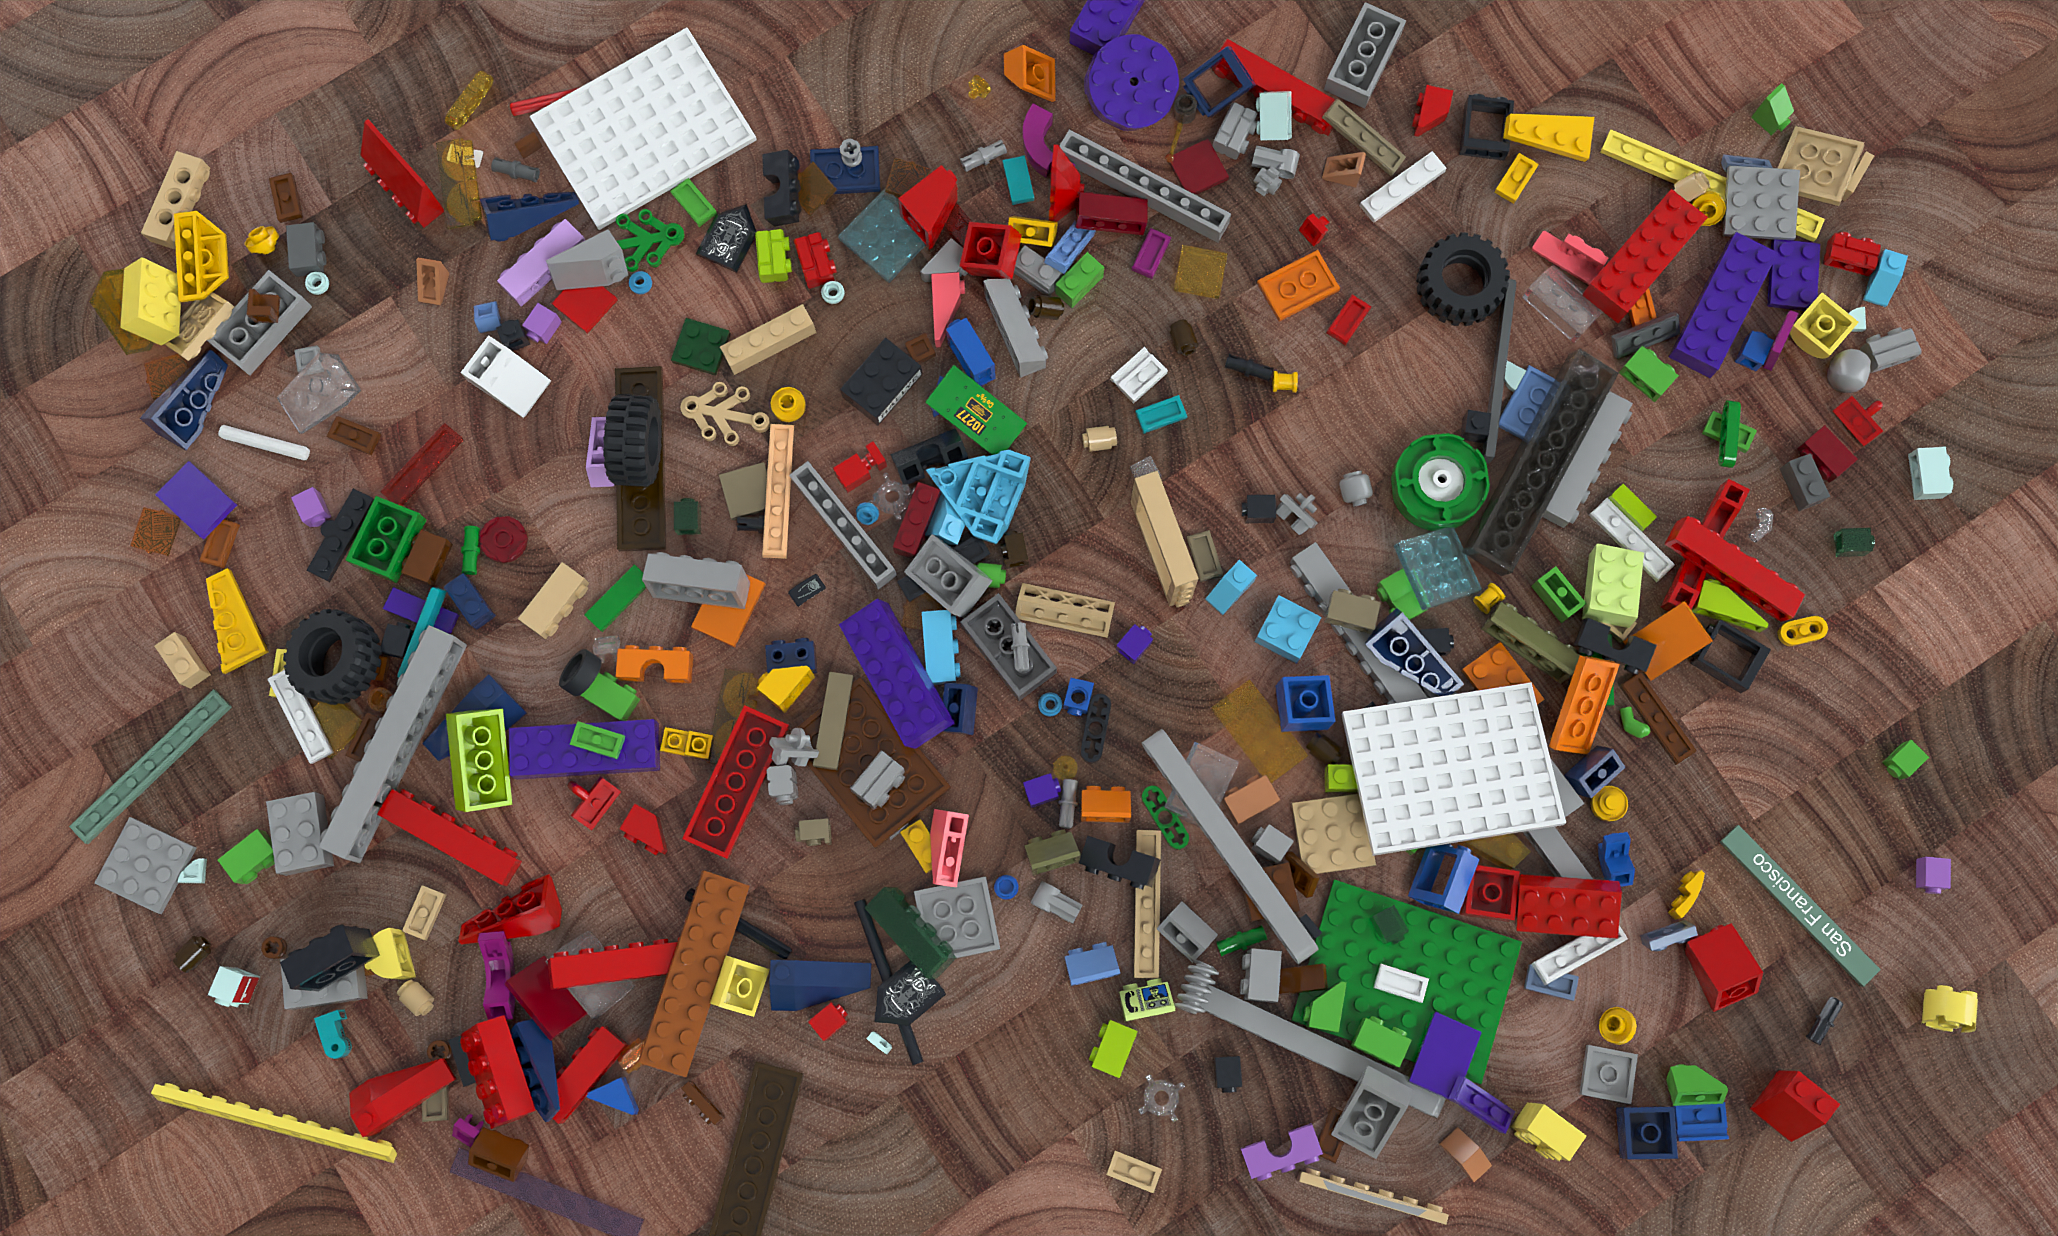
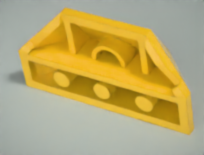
[174,211,229,302]

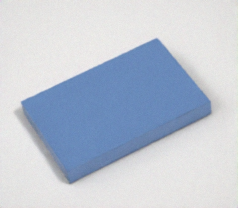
[1499,365,1570,447]

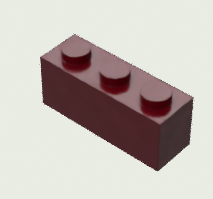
[1075,192,1148,235]
[893,482,941,560]

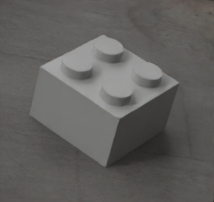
[1240,949,1282,1003]

